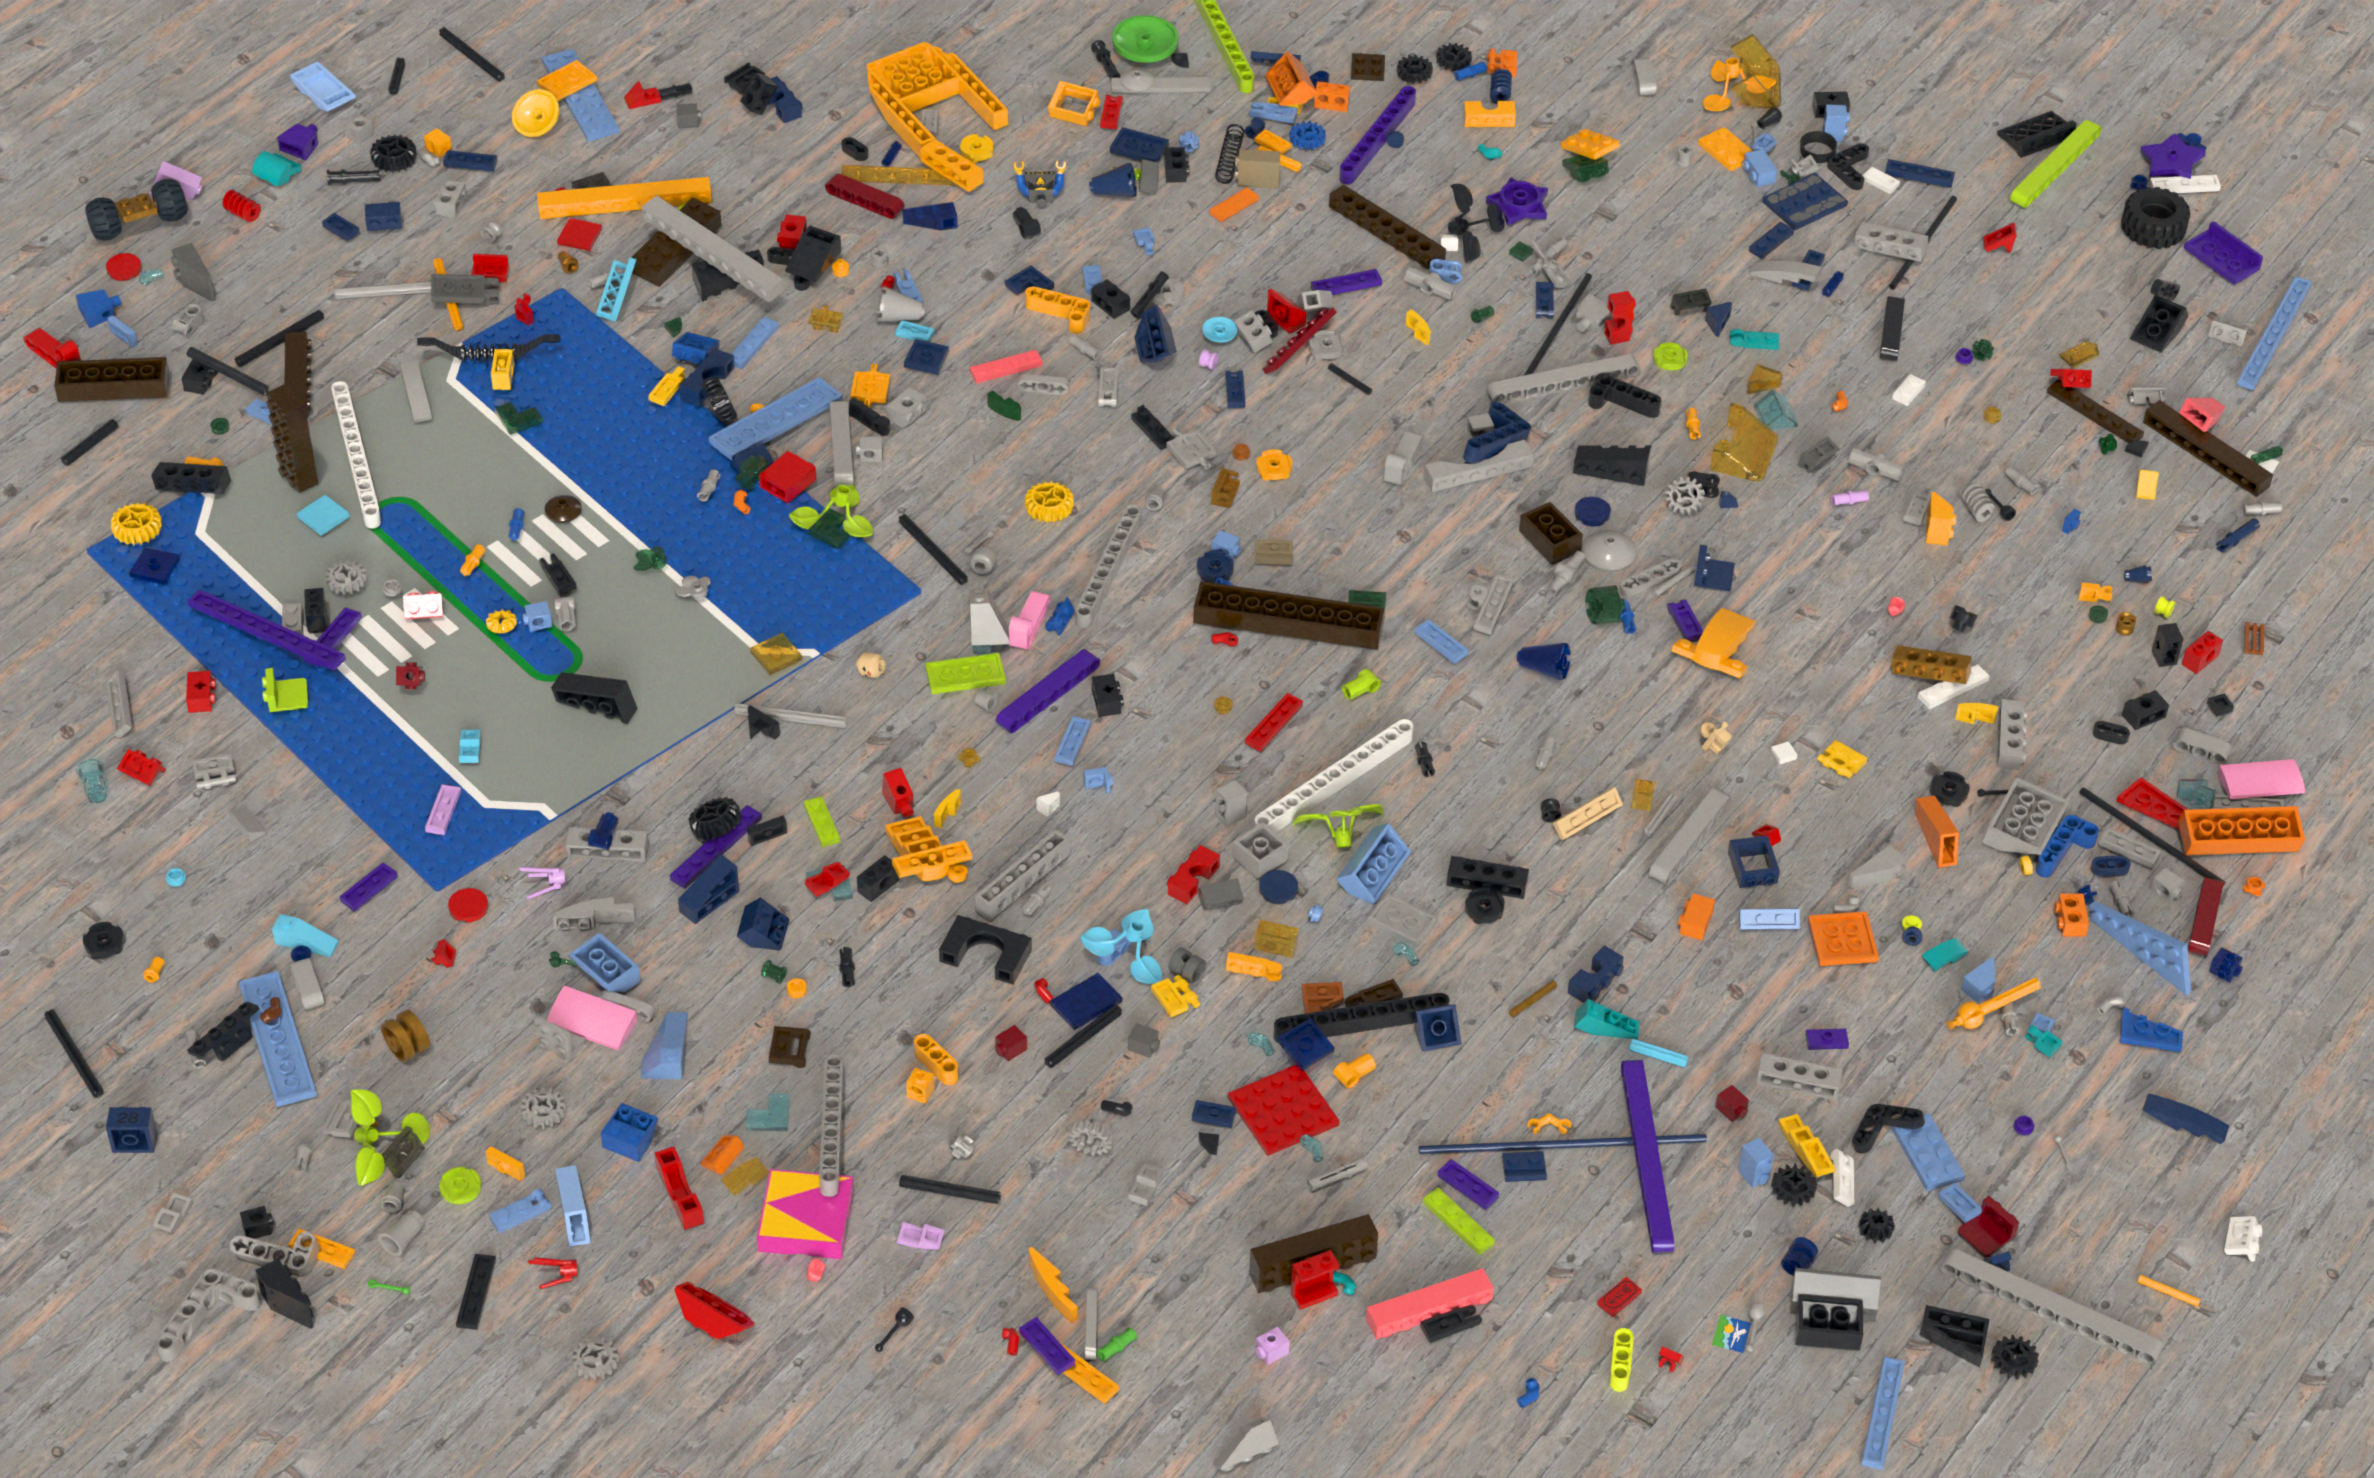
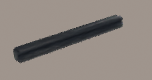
[186,347,269,395]
[1044,1005,1122,1068]
[899,1175,1001,1204]

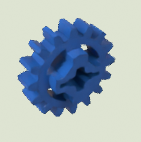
[1289,121,1326,150]

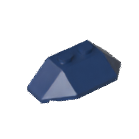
[1134,304,1177,363]

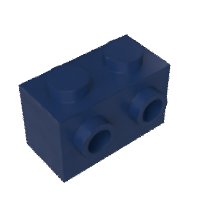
[365,202,402,231]

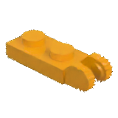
[1226,952,1282,982]

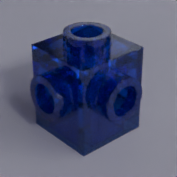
[2209,947,2243,983]

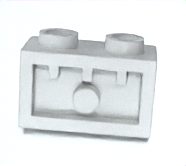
[2224,1216,2262,1261]

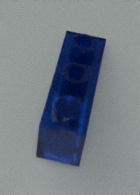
[902,202,958,231]

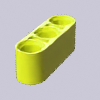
[1609,1328,1634,1392]

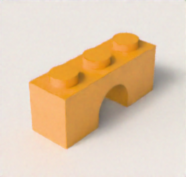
[1463,101,1516,127]

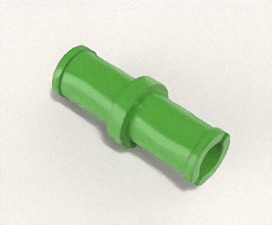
[1096,1327,1137,1362]

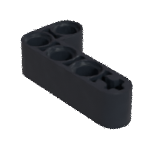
[1588,375,1662,418]

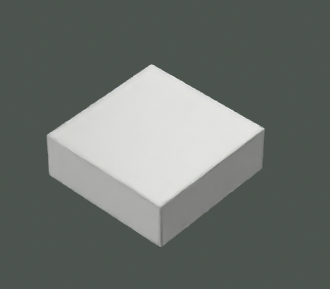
[1771,742,1797,764]

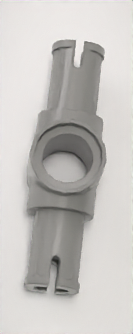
[1547,551,1585,596]

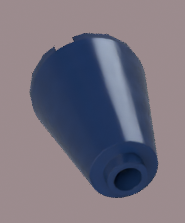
[1089,163,1137,197]

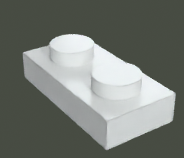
[1892,374,1926,406]

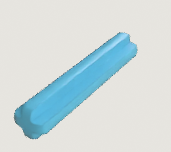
[1629,1039,1689,1067]

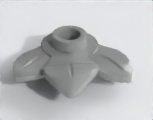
[674,576,711,600]

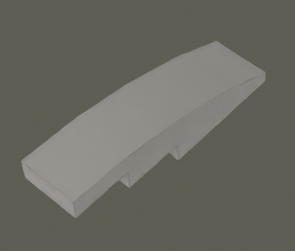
[1749,260,1822,284]
[400,360,432,423]

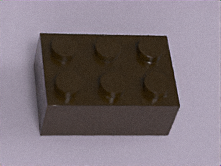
[1519,502,1583,564]

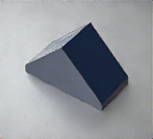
[1705,302,1732,337]

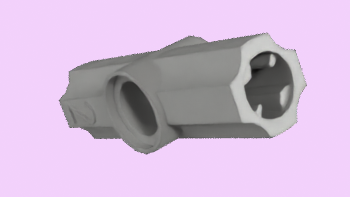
[1404,267,1457,300]
[1848,448,1905,481]

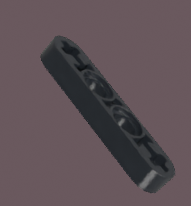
[2150,279,2180,299]

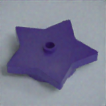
[2140,134,2206,179]
[1486,177,1548,225]

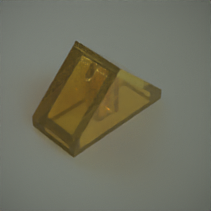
[1746,364,1782,394]

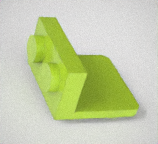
[262,668,308,712]

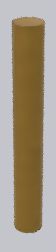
[1509,980,1557,1018]

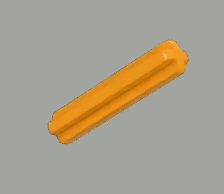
[1257,146,1302,172]

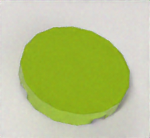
[1653,342,1688,371]
[439,1167,482,1204]

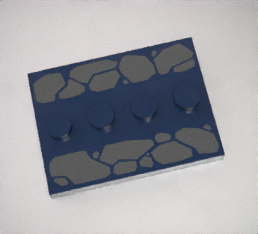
[1762,173,1848,231]

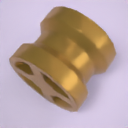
[2115,612,2136,636]

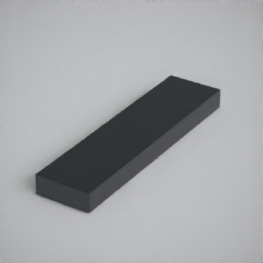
[456,1254,496,1330]

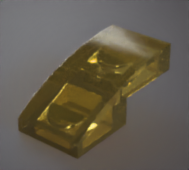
[721,1157,769,1196]

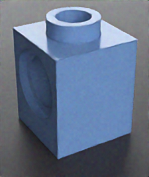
[1211,530,1241,559]
[522,601,552,632]

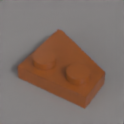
[1301,982,1344,1014]

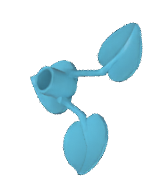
[1080,909,1162,984]

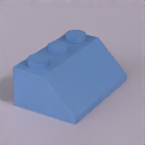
[569,932,641,992]

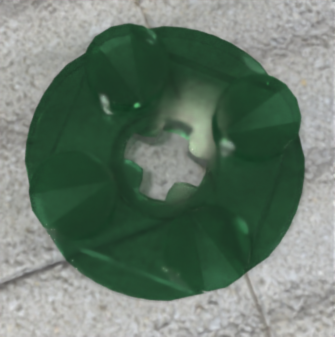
[735,454,768,490]

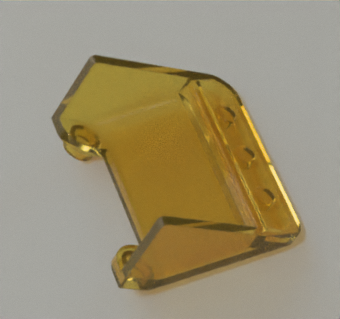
[1710,403,1778,482]

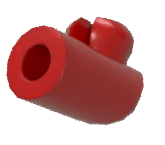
[1002,1327,1019,1355]

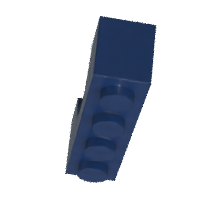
[679,349,734,407]

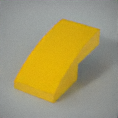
[1405,309,1431,345]
[1955,703,1999,724]
[934,789,961,829]

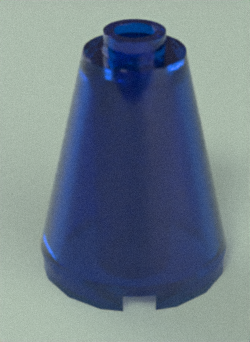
[1517,643,1571,680]

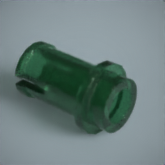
[1471,306,1494,323]

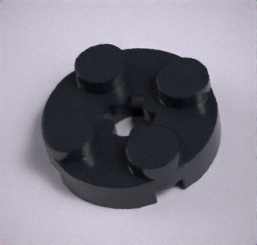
[1930,771,1970,807]
[1465,887,1505,924]
[83,922,124,959]

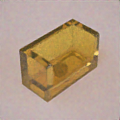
[1254,920,1299,958]

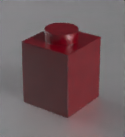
[995,1024,1027,1062]
[1715,1085,1749,1122]

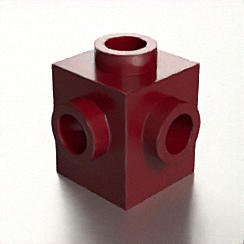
[396,662,425,689]

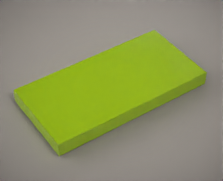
[925,653,1006,695]

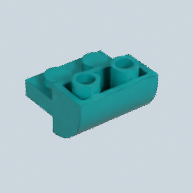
[251,151,302,186]

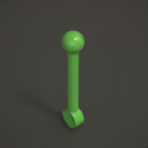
[368,1279,410,1294]

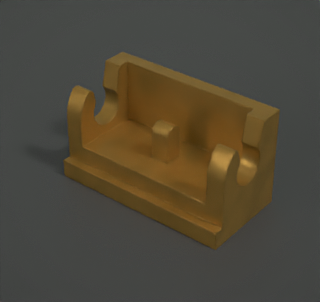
[1211,467,1240,508]

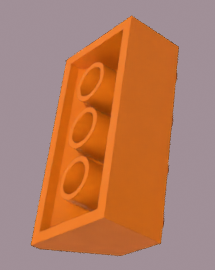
[1265,51,1316,106]

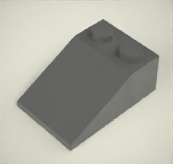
[171,243,215,302]

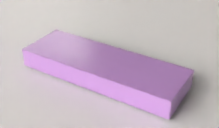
[425,785,461,835]

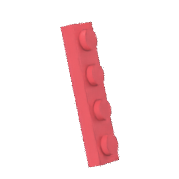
[970,350,1043,384]

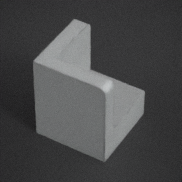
[1467,413,1494,434]

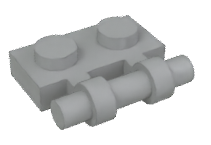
[192,753,236,790]

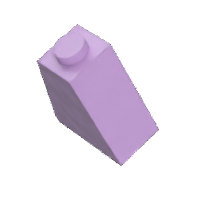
[149,161,203,200]

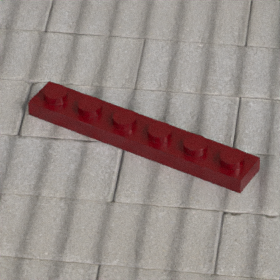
[1262,307,1337,374]

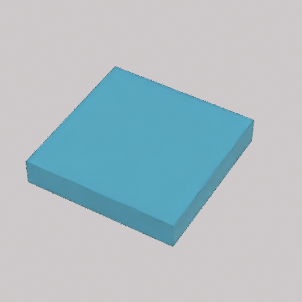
[297,495,350,536]

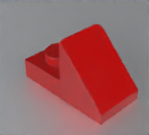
[624,81,661,109]
[1983,222,2017,253]

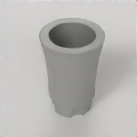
[378,1210,424,1256]

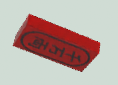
[1597,1277,1642,1317]

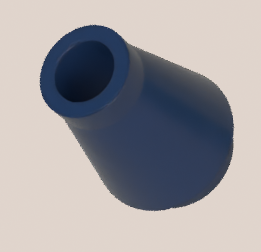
[2124,565,2152,583]

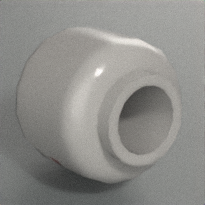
[970,547,996,575]

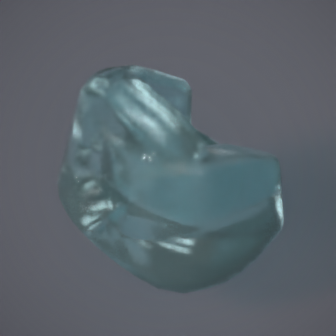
[972,645,992,655]

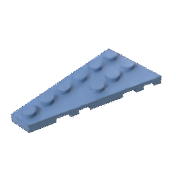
[2090,901,2191,995]

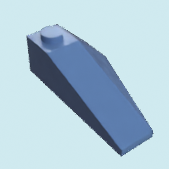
[641,1012,688,1079]

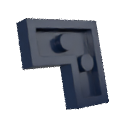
[1005,265,1054,295]

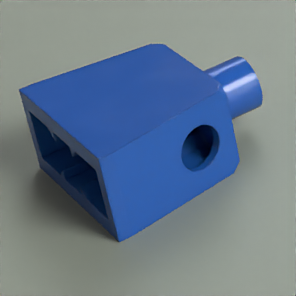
[75,290,122,328]

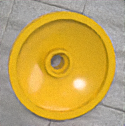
[512,89,560,137]

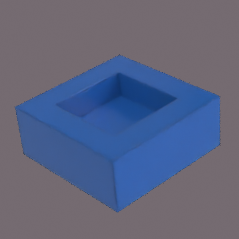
[2062,509,2081,534]

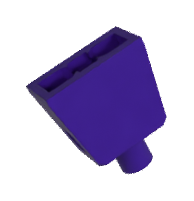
[277,124,318,161]

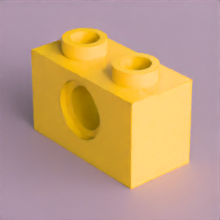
[491,349,515,390]

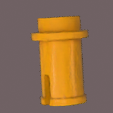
[144,957,165,983]

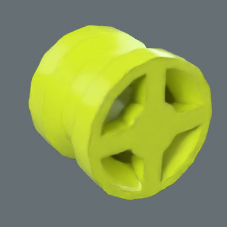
[2154,596,2176,619]

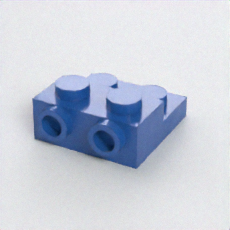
[672,332,720,365]

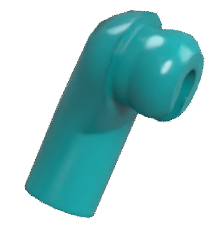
[1333,1271,1357,1295]

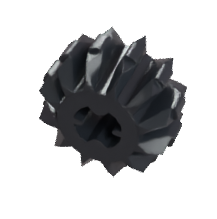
[1858,1207,1895,1244]

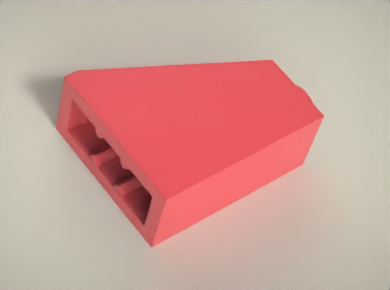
[2179,398,2225,432]

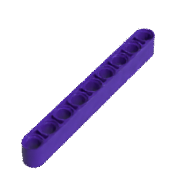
[1339,86,1416,185]

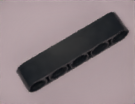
[1880,296,1905,361]

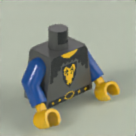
[1013,161,1066,207]

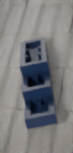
[2143,1093,2229,1144]

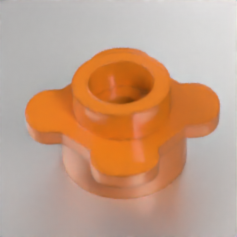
[2243,877,2266,896]

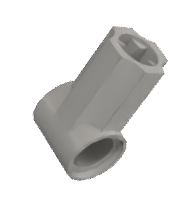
[554,596,576,632]

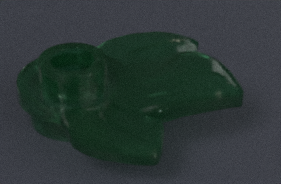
[633,546,667,571]

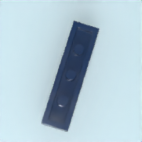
[1885,159,1955,188]

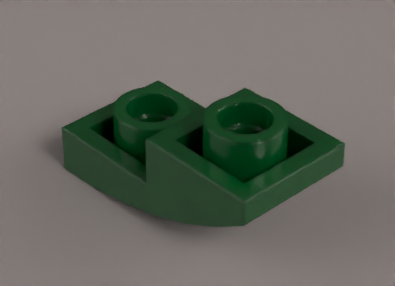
[987,390,1021,421]

